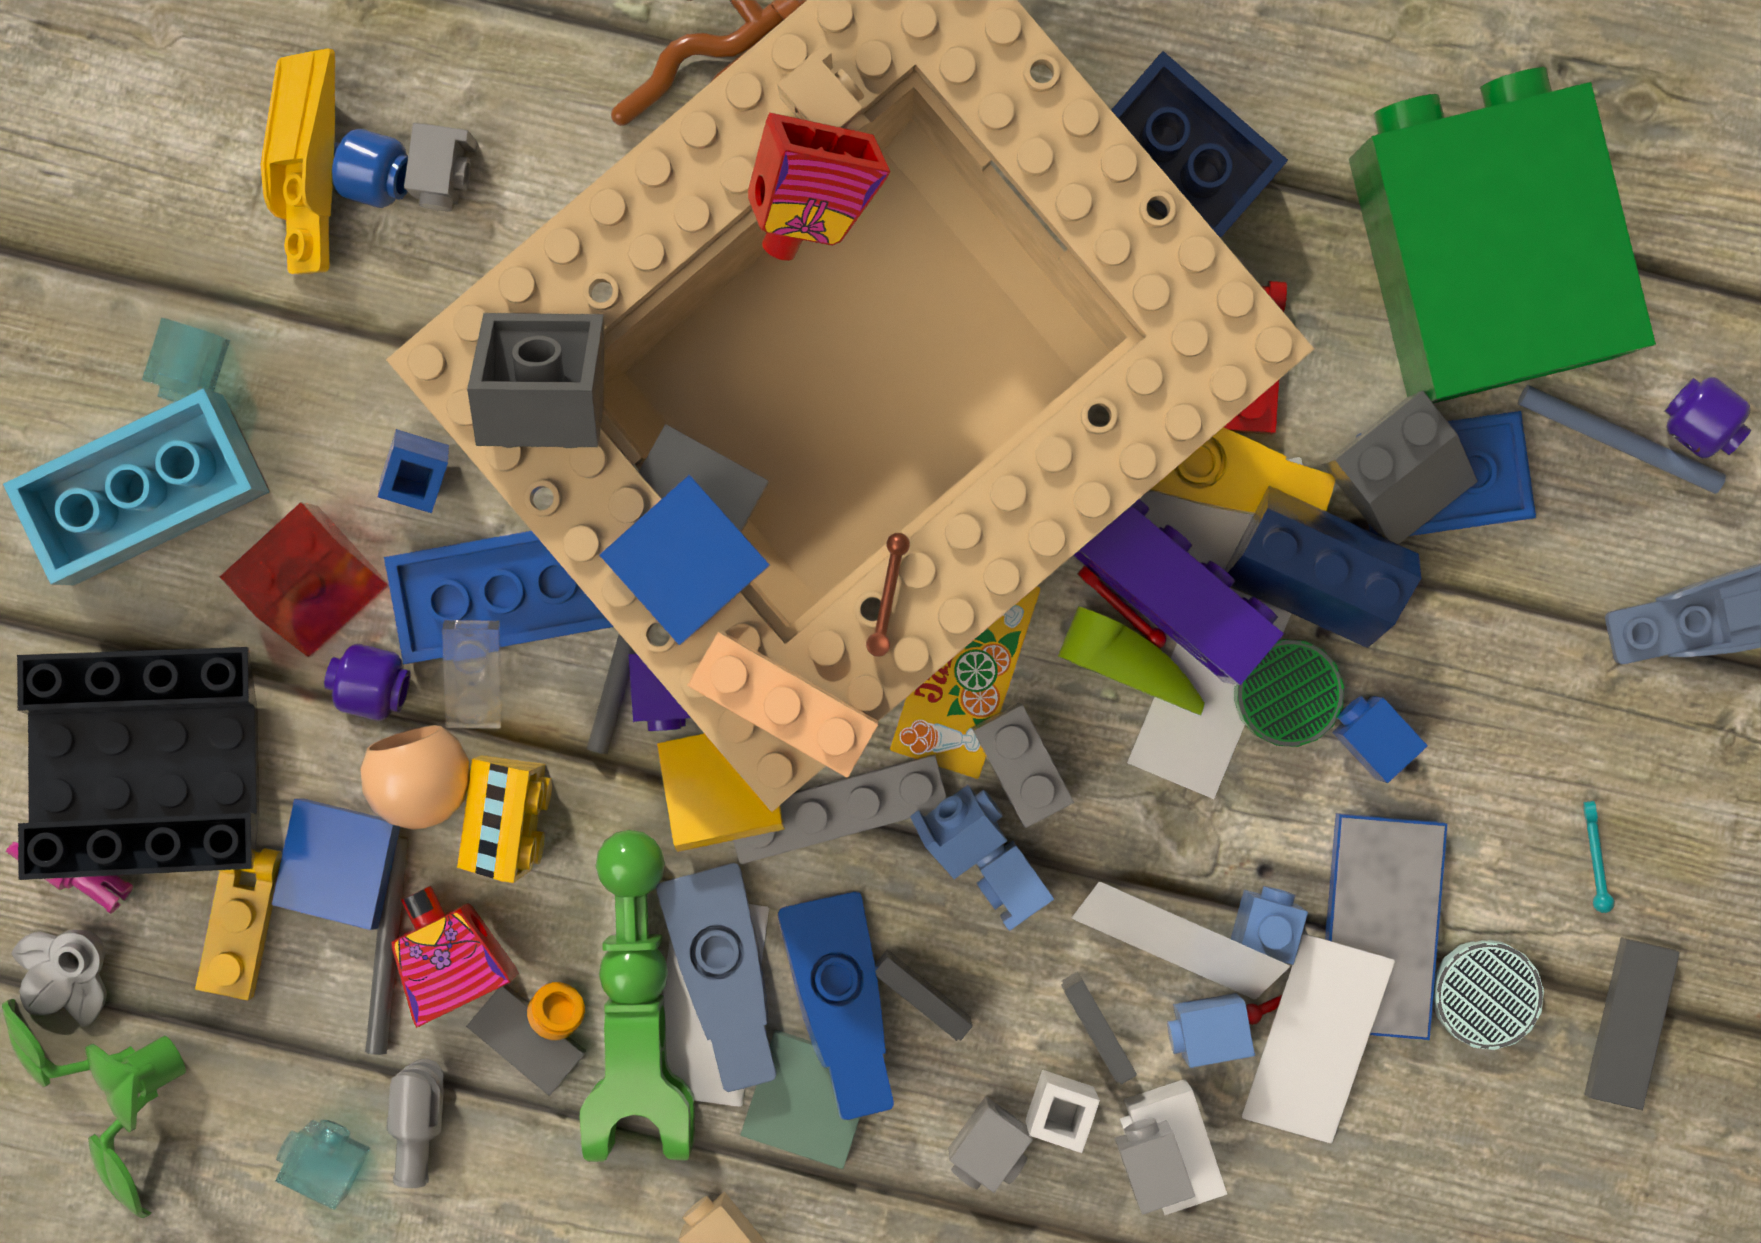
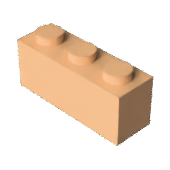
[687,632,878,778]

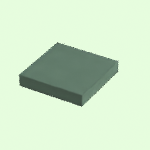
[740,1029,860,1170]

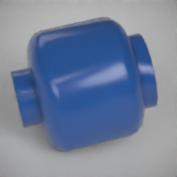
[332,129,408,208]

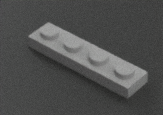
[733,754,947,865]

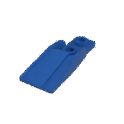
[778,891,894,1120]

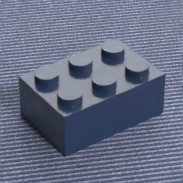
[1111,51,1288,238]

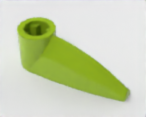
[1058,606,1205,716]

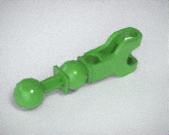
[579,830,695,1162]

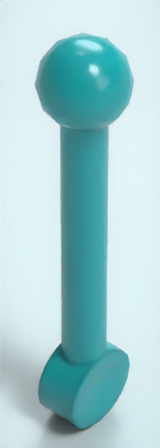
[1583,801,1615,913]

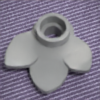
[11,930,107,1027]

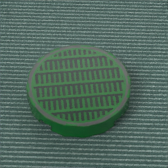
[1234,639,1344,747]

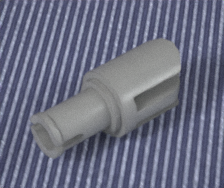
[386,1059,444,1188]

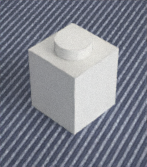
[1025,1070,1100,1153]

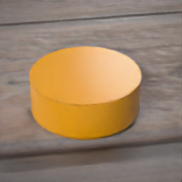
[527,982,585,1040]

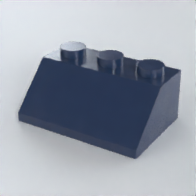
[1225,486,1422,648]

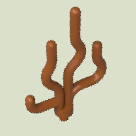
[611,0,807,126]

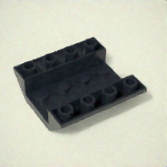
[17,647,260,880]

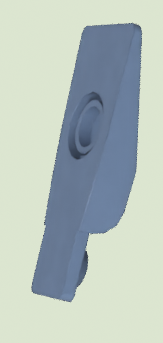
[1605,563,1761,664]
[656,863,777,1092]

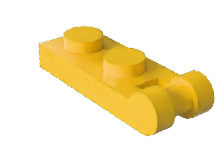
[195,848,282,1001]

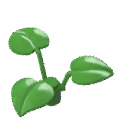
[2,999,186,1218]

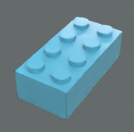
[3,388,270,585]

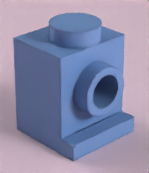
[910,785,1007,879]
[976,840,1054,931]

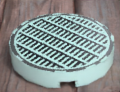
[1433,940,1544,1050]

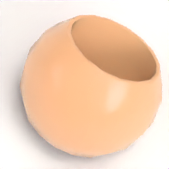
[360,725,470,830]

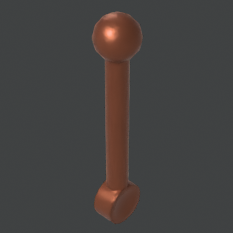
[866,533,910,657]

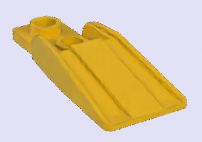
[260,48,335,275]
[1150,427,1336,515]

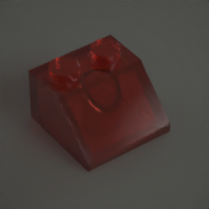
[219,502,389,657]

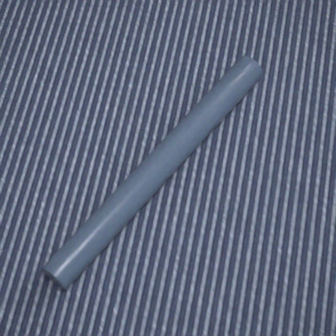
[1518,385,1726,494]

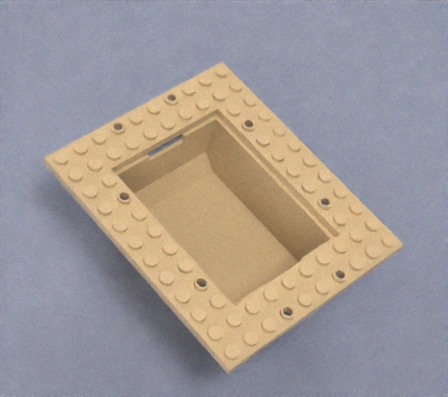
[386,0,1314,812]

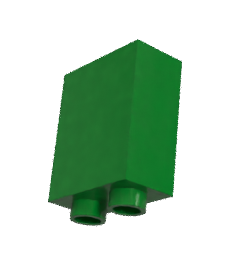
[1348,67,1656,404]

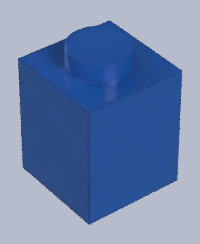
[377,429,449,514]
[1332,696,1428,783]

